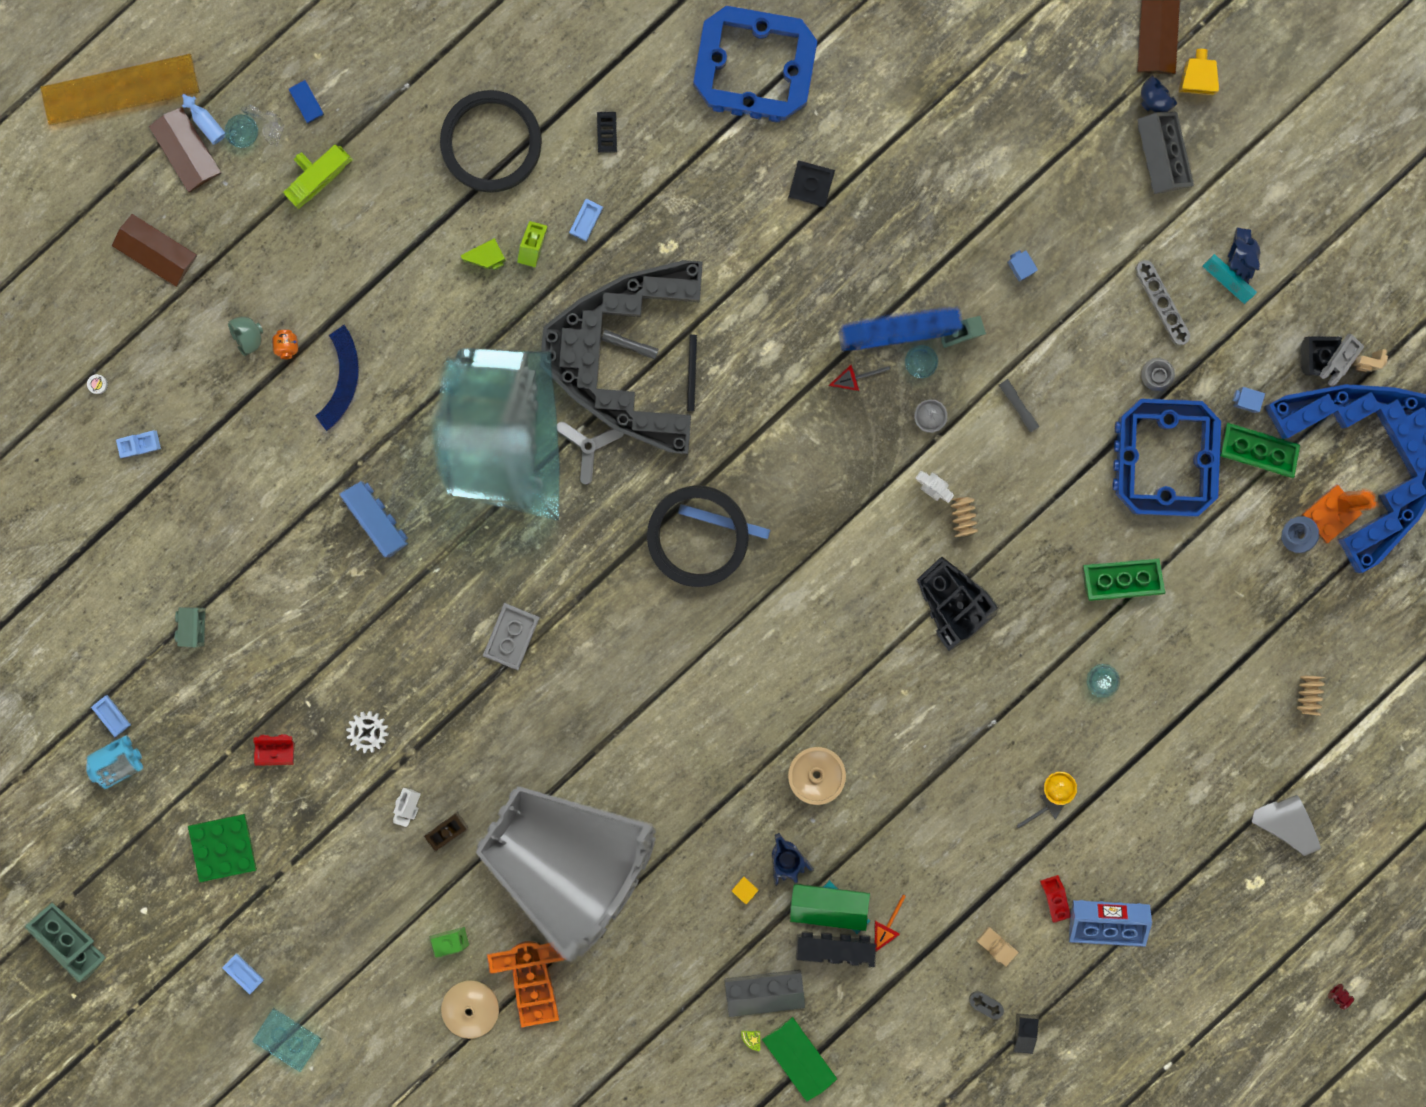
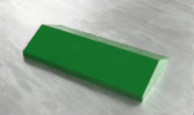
[1220,423,1300,478]
[1083,559,1166,601]
[790,884,870,931]
[762,1017,837,1102]

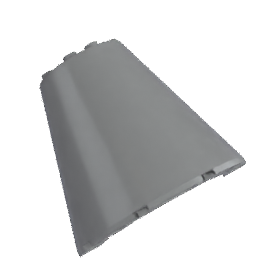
[476,786,656,961]

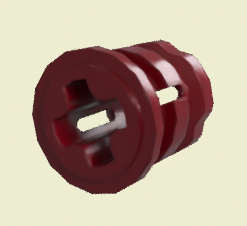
[1328,984,1354,1010]

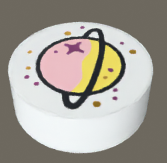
[87,374,108,394]

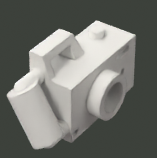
[393,788,420,827]

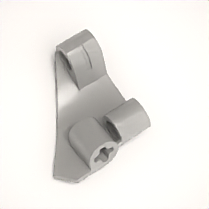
[1252,795,1321,856]

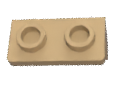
[1351,349,1388,373]

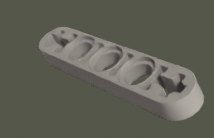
[1135,260,1190,346]

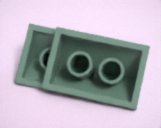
[25,903,106,983]

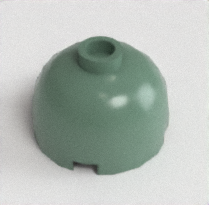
[228,316,263,356]

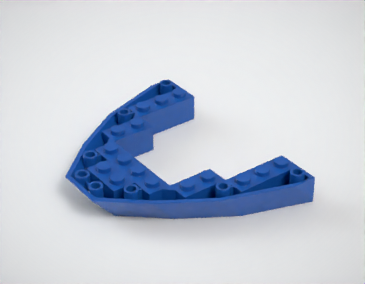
[1264,384,1426,573]

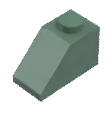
[940,316,986,348]

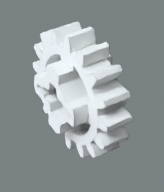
[915,471,954,503]
[346,711,389,753]

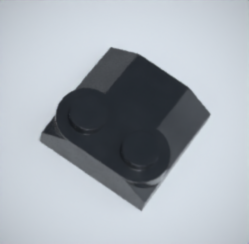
[1301,336,1342,376]

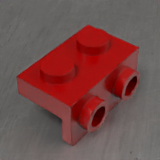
[253,734,295,766]

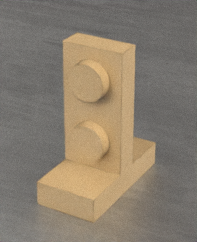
[976,927,1019,966]

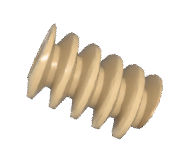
[951,497,978,537]
[1297,675,1325,716]

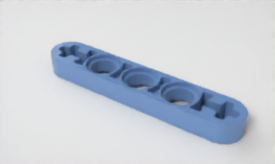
[678,504,771,539]

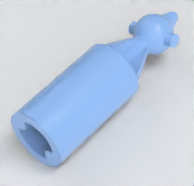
[182,94,226,145]

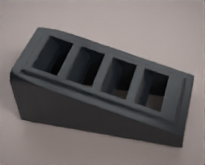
[597,112,617,153]

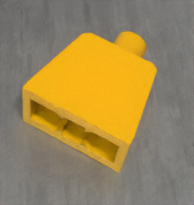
[1179,49,1219,95]

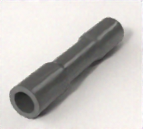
[601,330,659,360]
[999,379,1040,433]

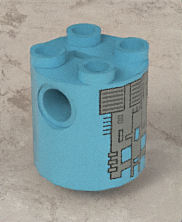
[86,735,143,789]

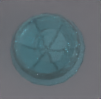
[225,114,258,148]
[905,345,938,379]
[1087,664,1120,697]

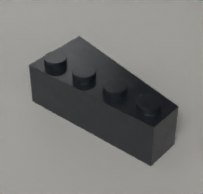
[796,932,876,968]

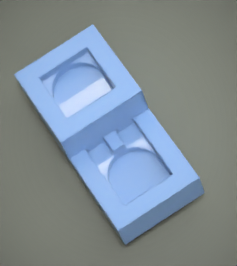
[116,430,161,458]

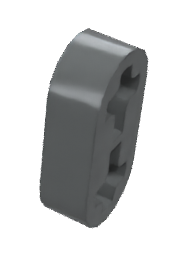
[969,991,1004,1019]

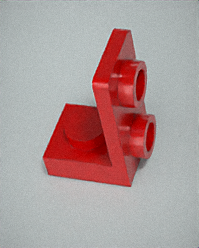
[1040,875,1071,923]

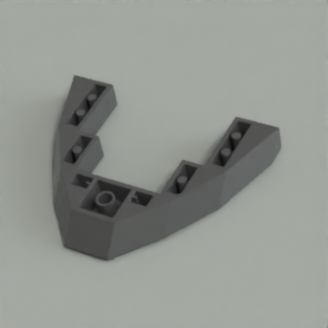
[540,260,703,455]

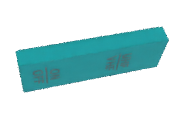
[1202,254,1257,304]

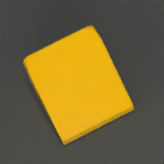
[731,876,758,904]

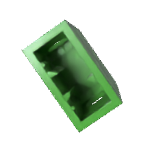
[429,927,469,958]

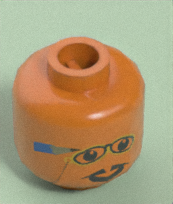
[272,330,298,359]

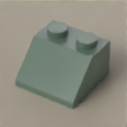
[175,607,206,647]

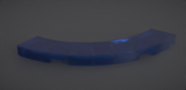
[315,324,359,431]

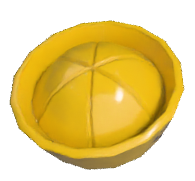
[1044,772,1077,805]

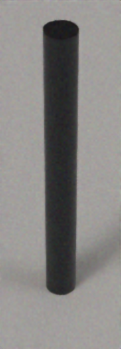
[687,334,697,412]

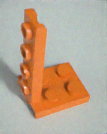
[1301,485,1377,543]

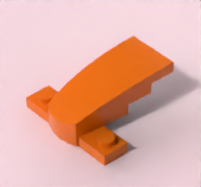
[487,941,566,1028]

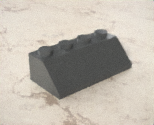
[1137,112,1194,194]
[724,969,805,1017]

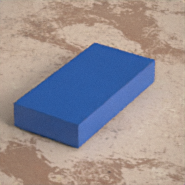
[289,80,324,123]

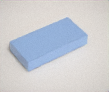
[569,199,603,242]
[91,695,131,737]
[222,953,264,995]

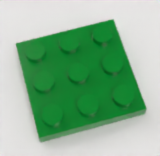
[188,813,257,882]

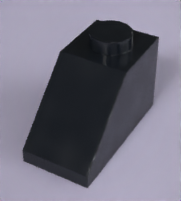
[1013,1013,1039,1054]

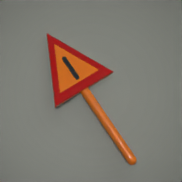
[875,895,906,951]

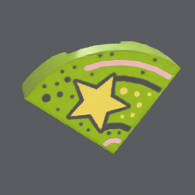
[741,1031,760,1051]

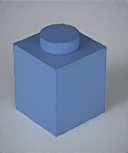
[1007,250,1038,282]
[1233,387,1265,413]

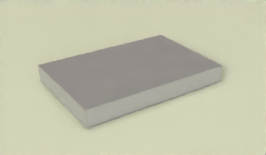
[483,603,540,670]

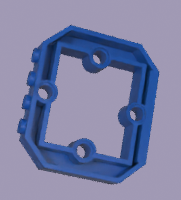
[693,6,817,122]
[838,308,962,351]
[1113,399,1221,517]

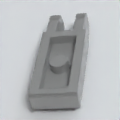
[1319,334,1364,387]

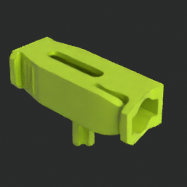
[283,144,353,209]

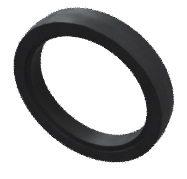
[440,90,542,193]
[647,486,748,587]

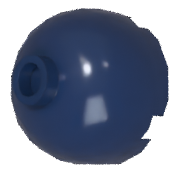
[1140,75,1178,113]

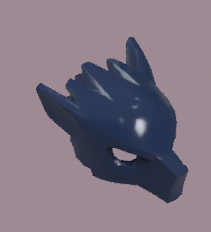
[1227,227,1261,284]
[772,833,814,886]

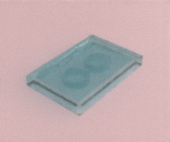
[252,1008,322,1072]

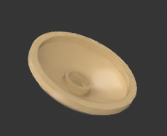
[788,747,846,805]
[441,980,499,1039]

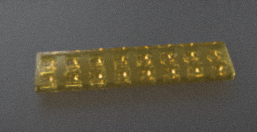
[40,54,200,126]

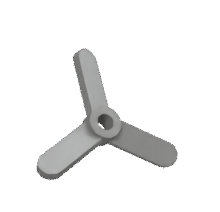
[556,422,624,485]

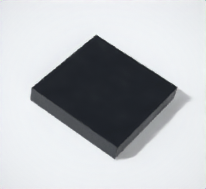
[788,160,835,208]

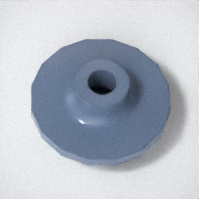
[1282,516,1319,553]

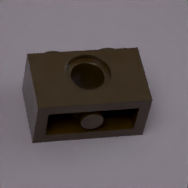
[424,812,468,852]

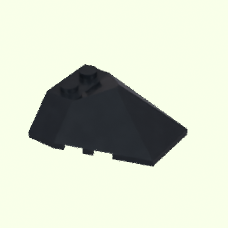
[917,557,999,651]

